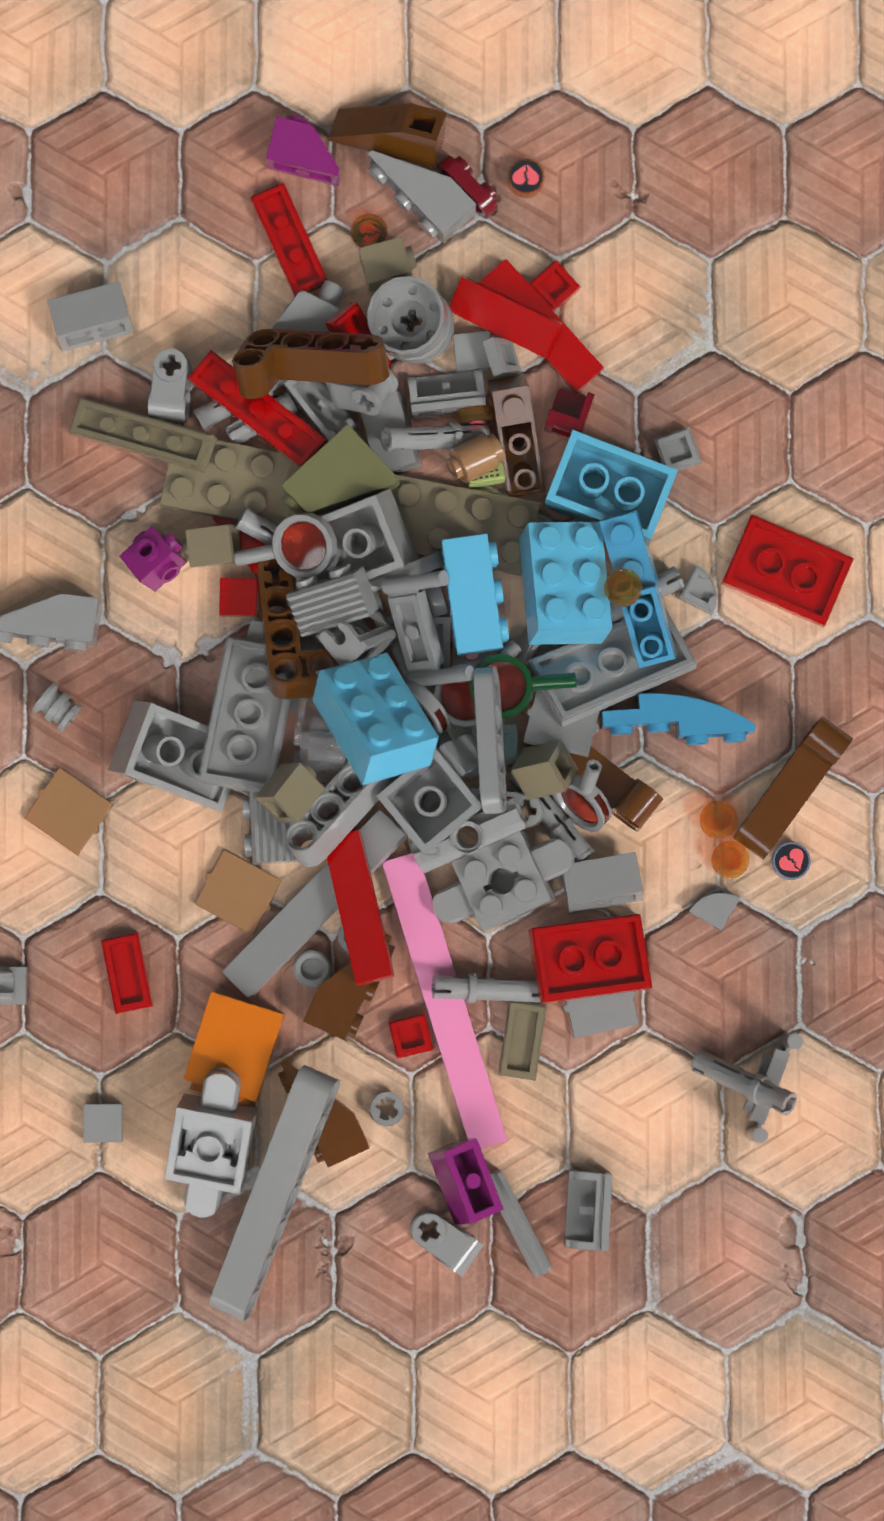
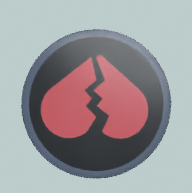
[772,842,811,880]

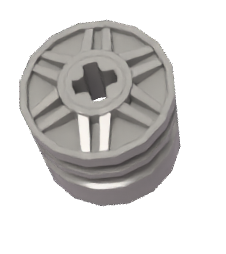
[367,276,455,364]

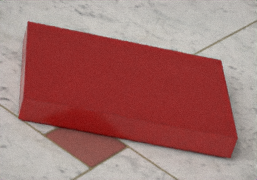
[721,514,854,628]
[528,914,653,1004]

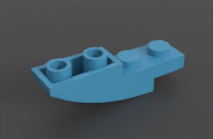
[599,510,676,668]
[600,693,755,746]

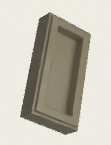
[498,1001,547,1081]

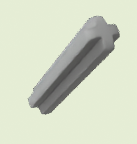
[491,1170,551,1277]

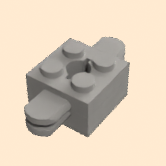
[432,831,575,932]
[165,1067,258,1217]

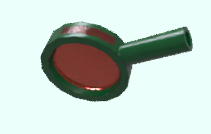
[469,654,577,719]

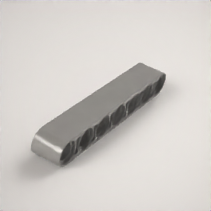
[209,1065,340,1322]

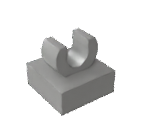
[0,967,28,1005]

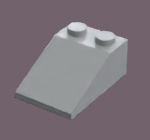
[283,489,418,581]
[108,700,231,812]

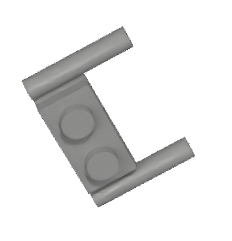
[382,571,474,686]
[743,1033,803,1143]

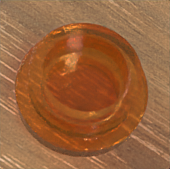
[604,569,642,607]
[700,801,737,839]
[711,841,749,879]

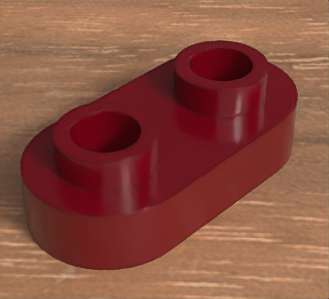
[437,155,498,219]

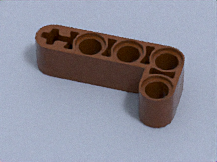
[232,329,390,399]
[258,559,340,700]
[733,716,853,860]
[522,741,664,832]

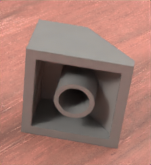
[376,748,482,855]

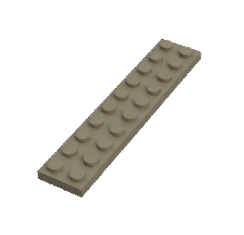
[160,440,540,576]

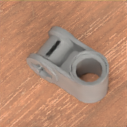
[148,348,192,423]
[325,370,399,416]
[410,1212,484,1277]

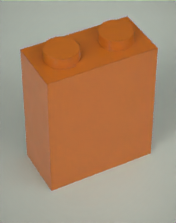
[183,992,285,1106]

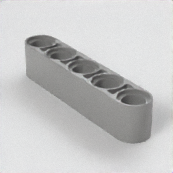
[285,762,402,867]

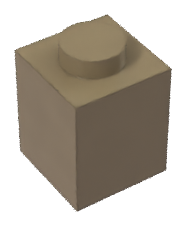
[359,236,417,293]
[183,524,242,567]
[511,739,578,800]
[255,763,325,823]

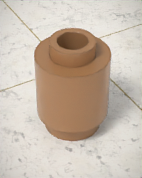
[446,434,505,483]

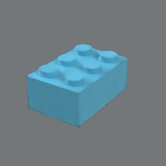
[544,430,678,545]
[519,522,613,645]
[441,534,509,657]
[312,653,439,785]

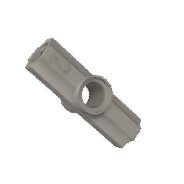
[410,797,528,873]

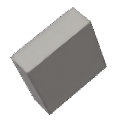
[453,331,491,373]
[483,337,522,377]
[653,427,702,472]
[84,1104,123,1143]

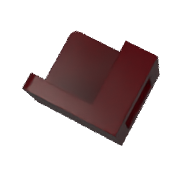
[544,389,595,439]

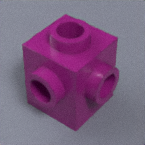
[119,526,188,592]

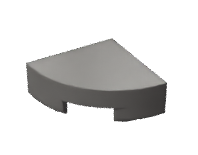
[679,565,717,616]
[688,893,740,931]

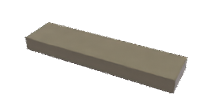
[69,398,217,473]

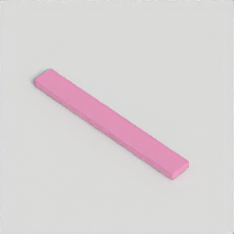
[382,853,508,1149]

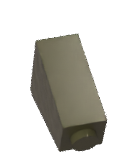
[281,424,400,515]

